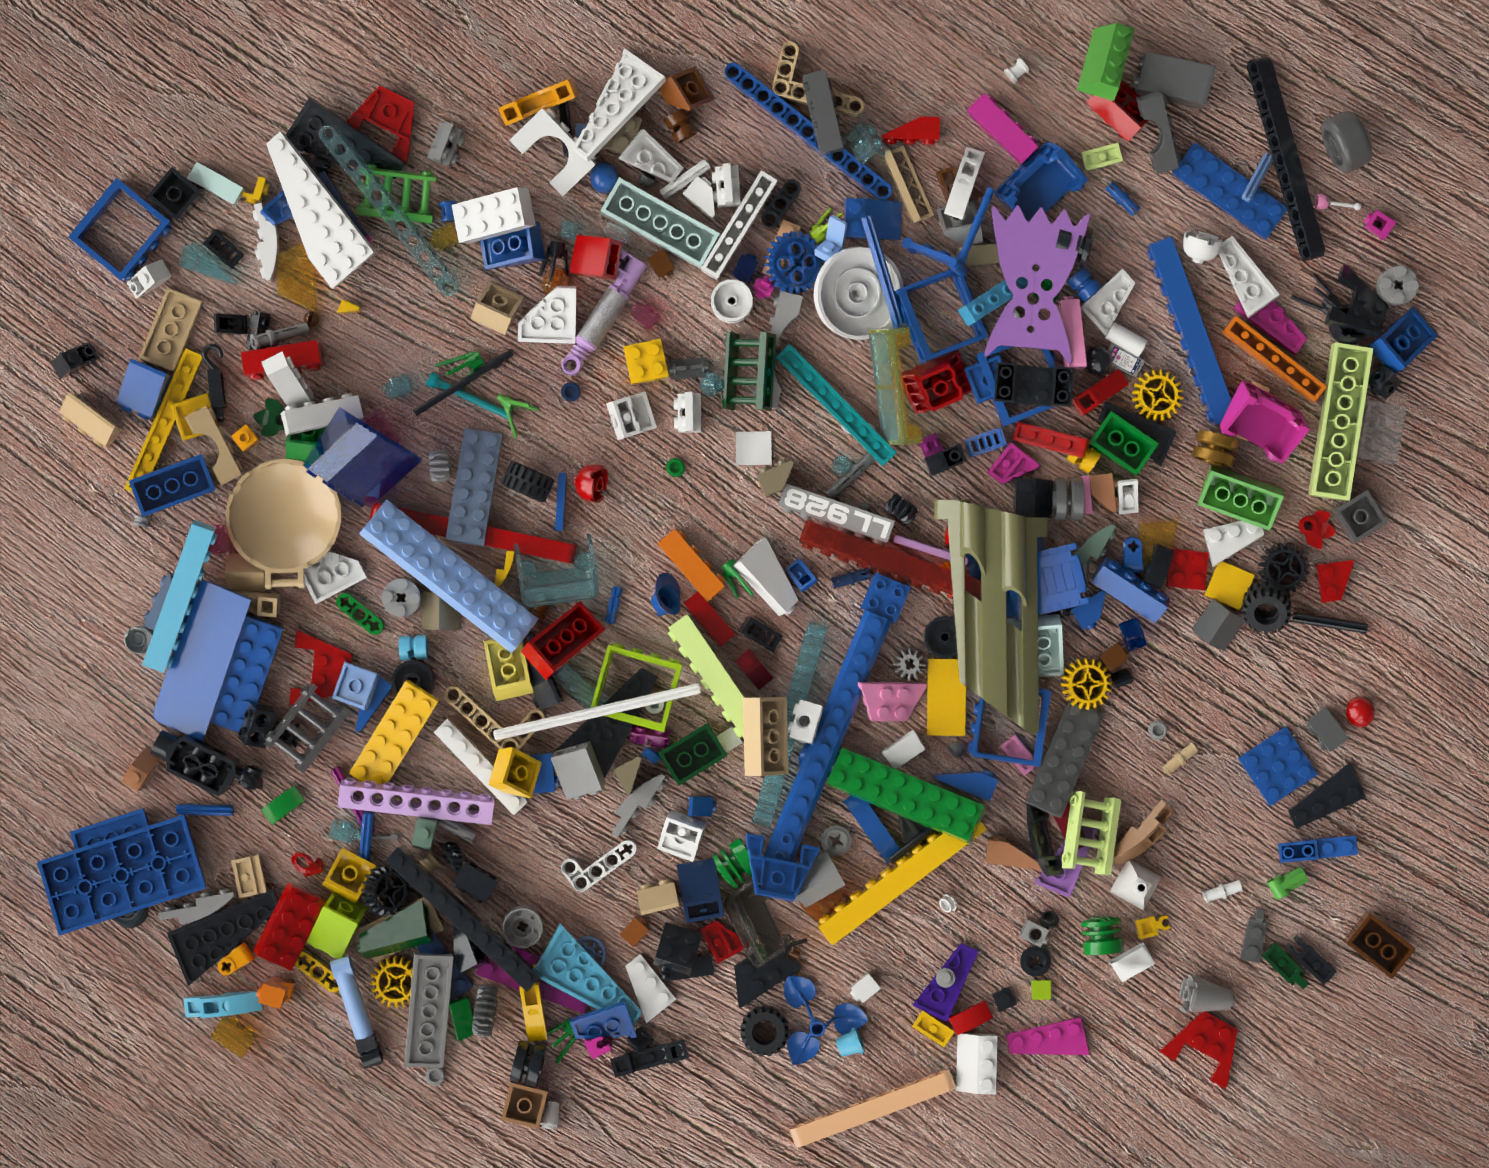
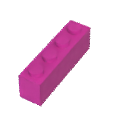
[966,93,1038,165]

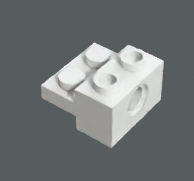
[712,163,741,208]
[606,391,657,440]
[674,392,701,433]
[788,700,824,745]
[657,810,707,862]

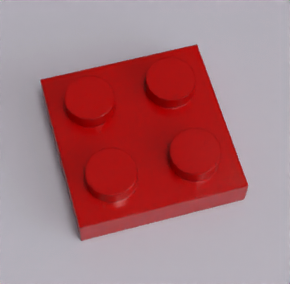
[1166,548,1209,591]

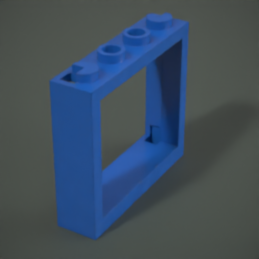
[68,178,173,283]
[895,269,988,364]
[975,345,1056,427]
[968,689,1051,767]

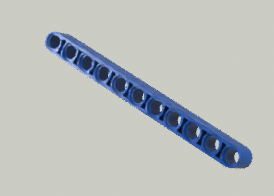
[725,63,892,201]

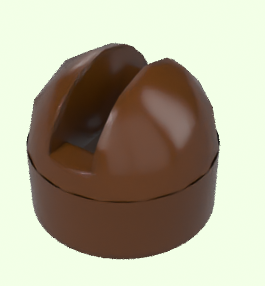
[304,311,320,327]

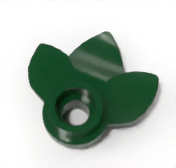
[253,398,285,437]

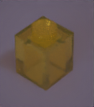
[429,223,460,252]

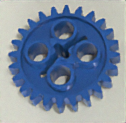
[764,231,825,294]

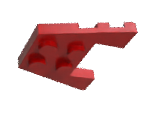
[347,85,415,162]
[289,631,353,705]
[1159,1012,1238,1089]

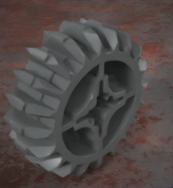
[472,985,498,1037]

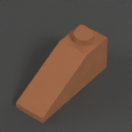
[985,836,1042,870]

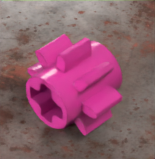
[752,275,775,300]

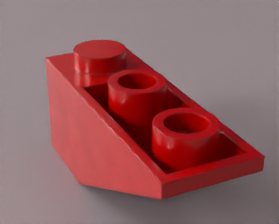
[881,116,940,146]
[1072,369,1129,417]

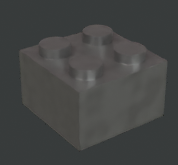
[1331,490,1388,544]

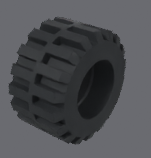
[501,461,555,502]
[1242,581,1291,634]
[741,1006,789,1056]

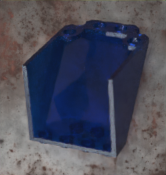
[303,407,422,507]

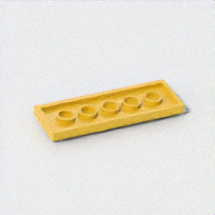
[349,679,440,784]

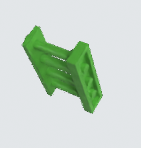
[356,164,438,224]

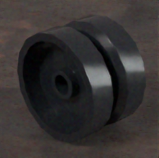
[923,616,958,658]
[391,660,436,695]
[509,1040,546,1088]

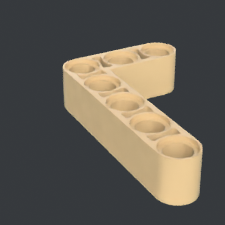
[772,42,864,117]
[444,686,546,750]

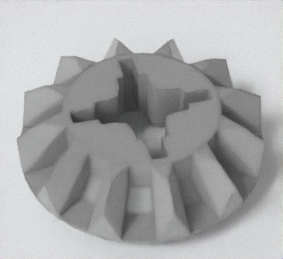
[821,825,851,856]

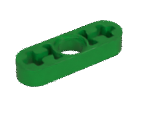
[336,593,384,635]

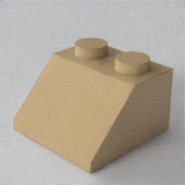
[471,281,524,335]
[637,879,680,915]

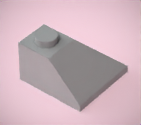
[936,201,983,245]

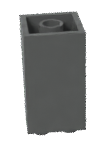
[1133,52,1216,110]

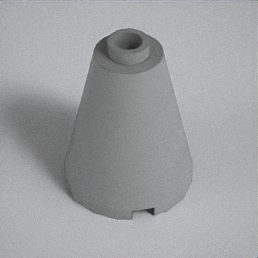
[1179,974,1235,1013]

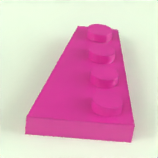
[1006,1017,1089,1055]

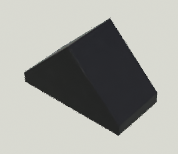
[214,313,248,335]

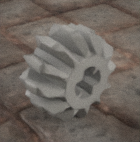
[429,450,451,482]
[893,648,926,681]

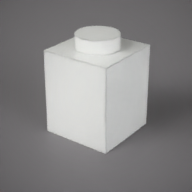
[850,972,881,1003]

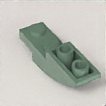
[1072,524,1116,565]

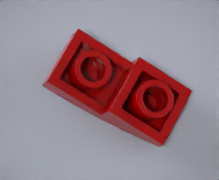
[949,1000,993,1035]

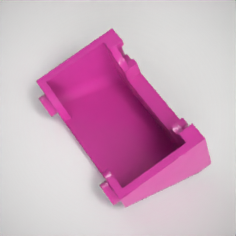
[1220,380,1310,464]

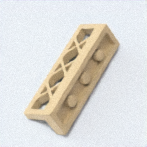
[882,145,934,225]

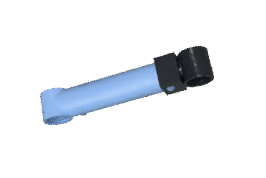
[330,956,384,1069]

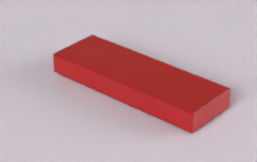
[683,591,735,646]

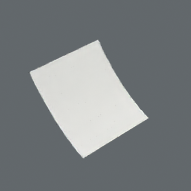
[736,431,772,465]

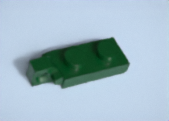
[1261,942,1309,990]

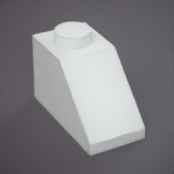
[683,176,715,220]

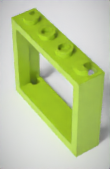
[591,643,683,733]

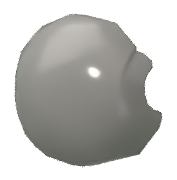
[124,625,152,654]

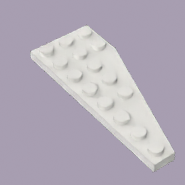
[266,132,376,289]

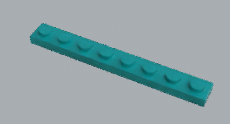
[776,344,897,467]

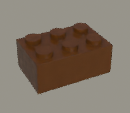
[1343,911,1416,979]

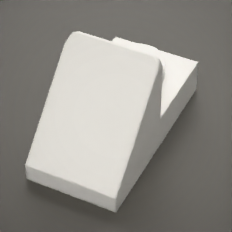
[1116,479,1138,515]

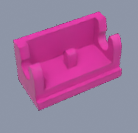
[584,1036,613,1059]

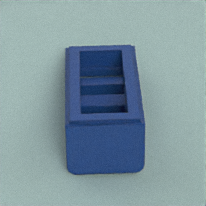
[964,427,1007,458]

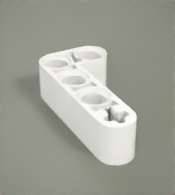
[561,839,637,892]

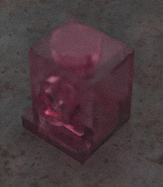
[631,301,661,331]

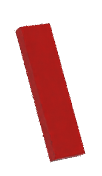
[1012,422,1090,459]

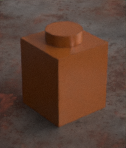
[620,916,650,947]

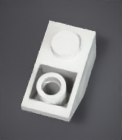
[127,260,172,299]

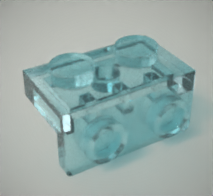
[845,122,886,165]

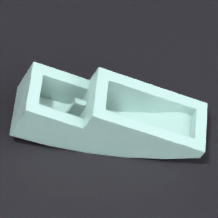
[187,162,245,206]

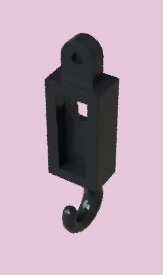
[202,344,227,422]

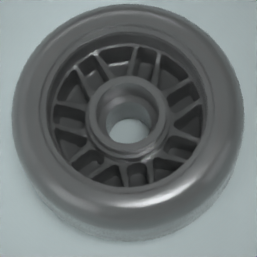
[1321,111,1372,173]

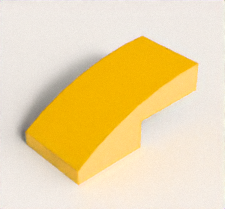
[495,551,515,588]

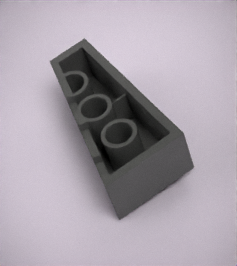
[802,70,846,156]

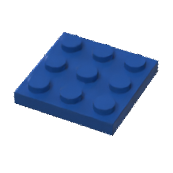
[1237,726,1318,806]

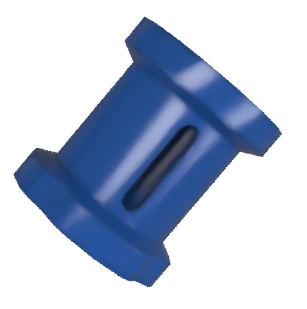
[439,201,456,223]

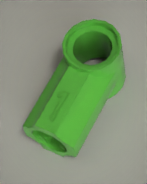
[1267,867,1308,900]

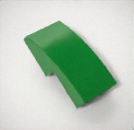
[261,785,305,825]

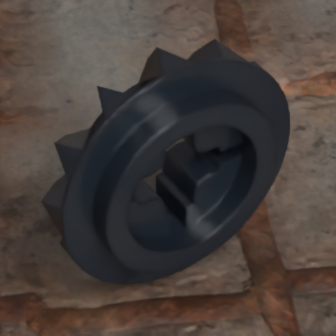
[1020,946,1051,977]

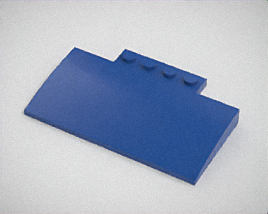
[37,808,207,936]

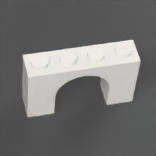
[509,107,597,196]

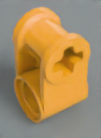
[218,942,256,975]

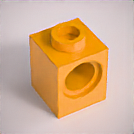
[231,425,261,452]

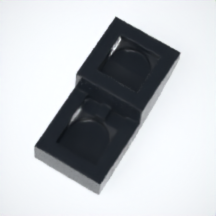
[1143,544,1174,589]

